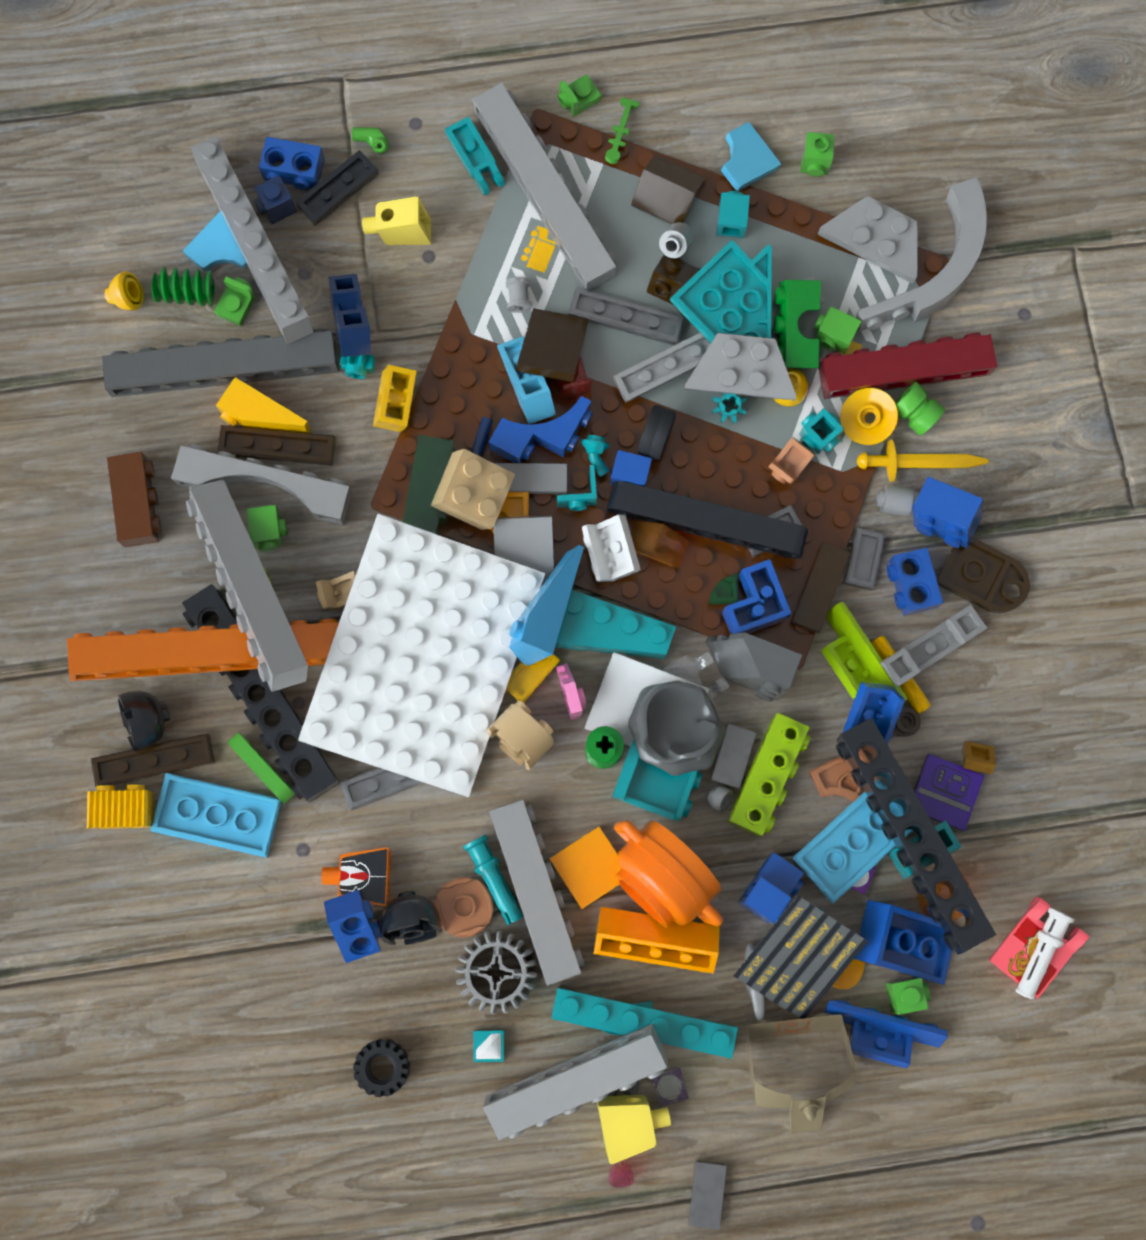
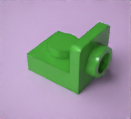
[557,74,602,117]
[214,277,256,326]

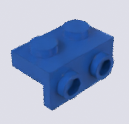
[842,681,905,745]

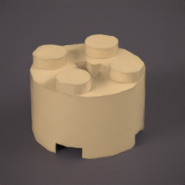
[487,701,554,771]

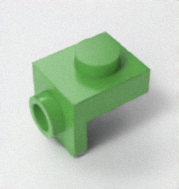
[800,132,834,177]

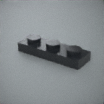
[296,150,379,226]

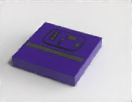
[914,754,985,831]

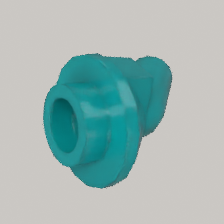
[581,435,610,476]

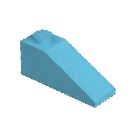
[497,336,556,424]

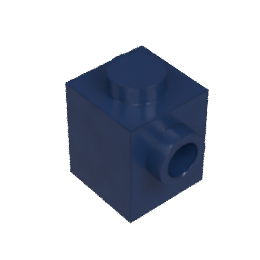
[254,175,297,224]

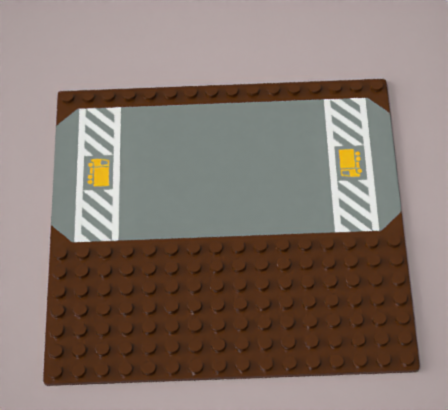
[371,109,949,670]

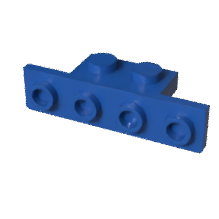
[823,1000,948,1068]

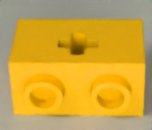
[373,364,417,432]

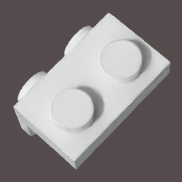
[582,515,641,582]

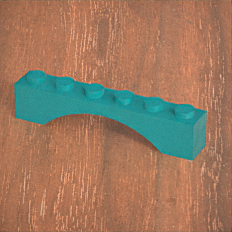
[551,987,738,1059]

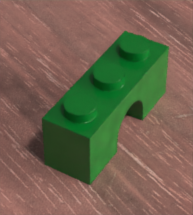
[774,280,821,369]

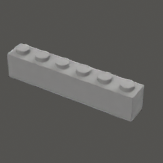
[489,800,585,986]
[483,1024,668,1140]

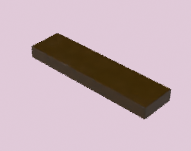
[217,425,336,466]
[91,734,215,788]

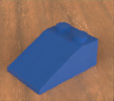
[854,900,952,985]

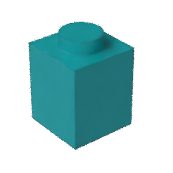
[716,191,750,238]

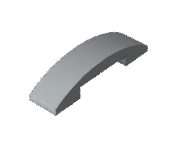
[880,604,987,687]

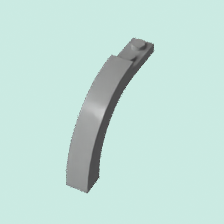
[856,177,987,332]

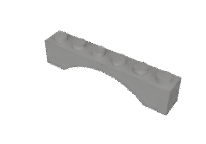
[171,444,353,526]

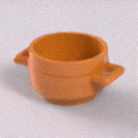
[614,820,723,928]

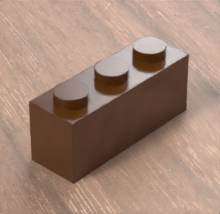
[107,452,162,547]

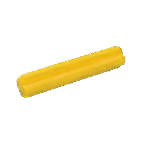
[871,636,931,714]

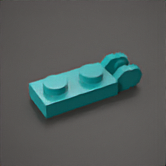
[445,116,505,195]

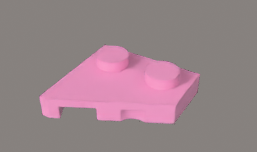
[556,663,587,720]

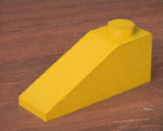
[216,377,311,433]

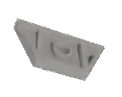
[817,196,917,284]
[684,333,796,401]

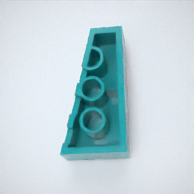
[555,590,676,659]

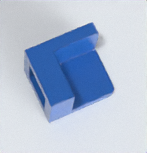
[610,450,652,486]

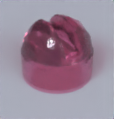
[609,1162,634,1188]

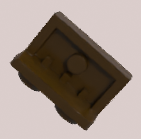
[647,255,701,305]

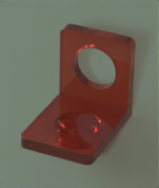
[558,356,592,399]

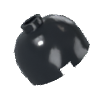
[118,690,170,752]
[380,891,442,945]

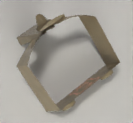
[747,1013,857,1134]

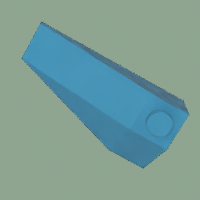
[509,545,584,666]

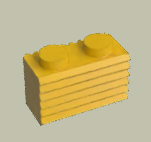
[87,785,154,829]

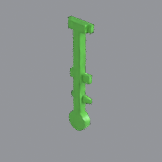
[605,97,640,164]

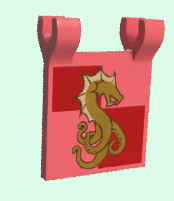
[989,896,1089,999]

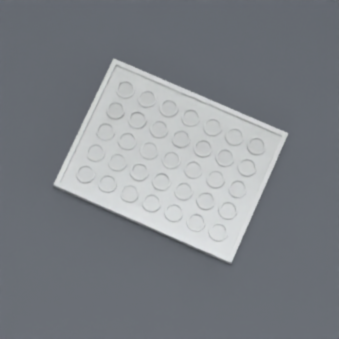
[298,514,545,797]

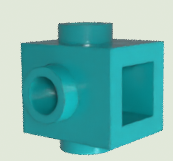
[799,408,844,455]

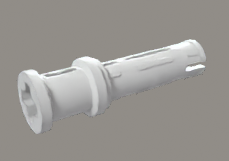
[1015,907,1075,1000]

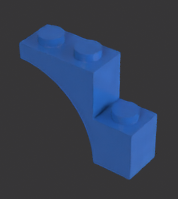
[488,396,593,463]

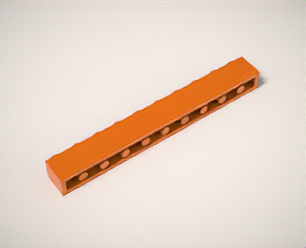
[67,619,339,681]

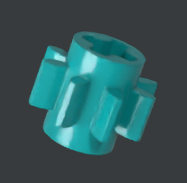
[339,353,376,379]
[712,393,747,424]

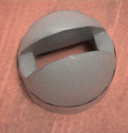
[707,786,733,812]

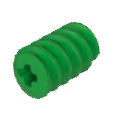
[152,267,215,307]
[585,726,624,769]

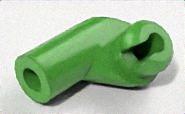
[352,127,389,154]

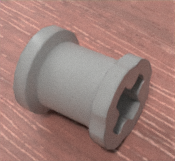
[505,277,532,313]

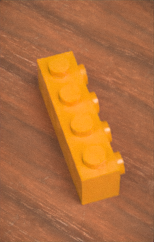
[593,907,720,974]

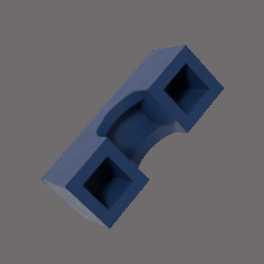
[328,274,371,357]

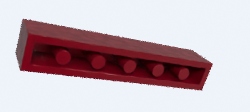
[818,332,998,399]

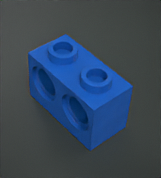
[259,137,325,190]
[886,547,943,616]
[324,890,382,963]

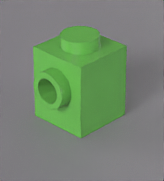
[814,306,861,354]
[247,505,288,552]
[885,977,930,1015]

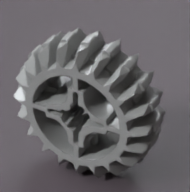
[455,931,537,1015]

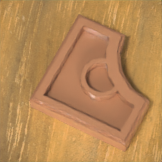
[808,750,879,802]

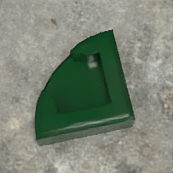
[709,574,739,605]

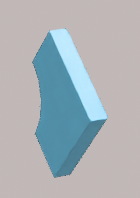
[721,122,781,191]
[183,212,248,272]

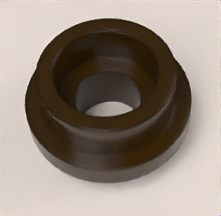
[893,707,921,737]

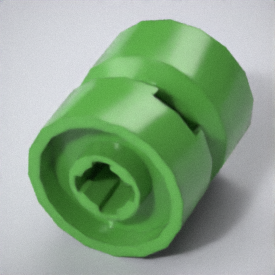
[895,382,946,436]

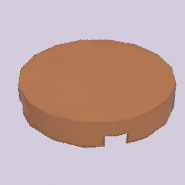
[434,877,494,937]

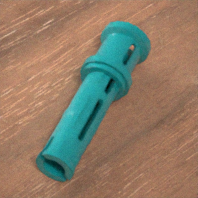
[463,834,524,925]

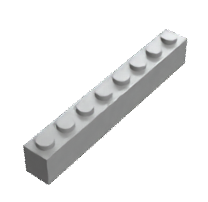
[473,83,618,291]
[190,136,314,345]
[186,479,308,692]

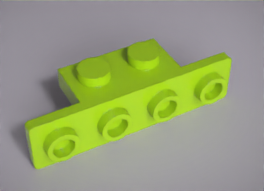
[821,602,907,702]

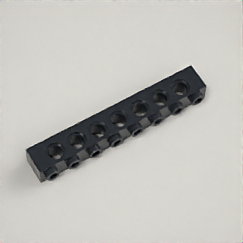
[182,584,340,802]
[836,718,997,955]

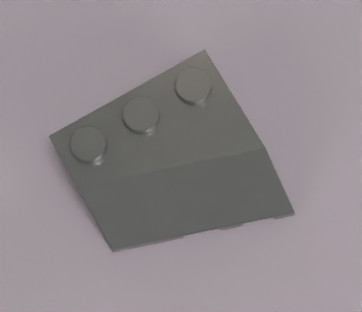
[706,633,802,702]

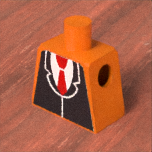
[321,848,391,906]

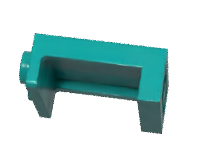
[612,740,703,822]

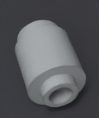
[659,222,694,258]
[875,484,919,517]

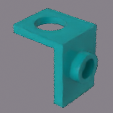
[557,465,597,511]

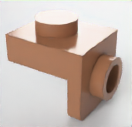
[768,437,816,484]

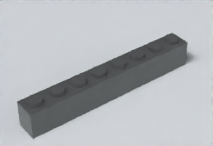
[102,329,338,398]

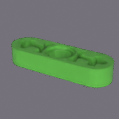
[227,732,296,804]

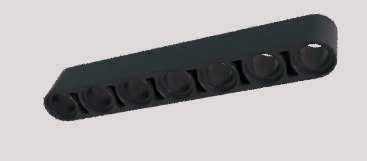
[606,481,809,559]

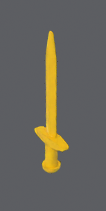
[857,439,989,482]

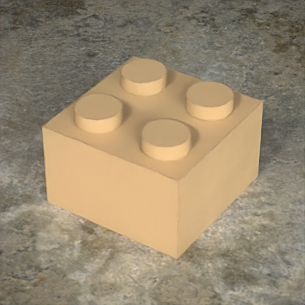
[431,449,515,530]

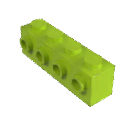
[727,712,811,837]

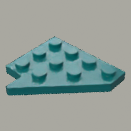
[670,240,772,343]

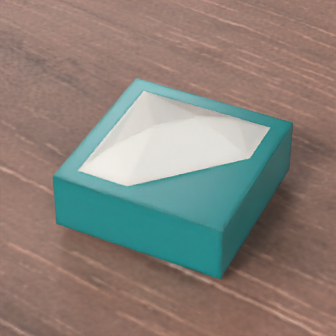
[473,1030,504,1062]

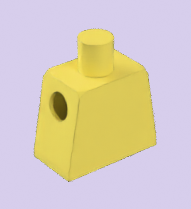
[362,197,431,245]
[597,1095,671,1164]

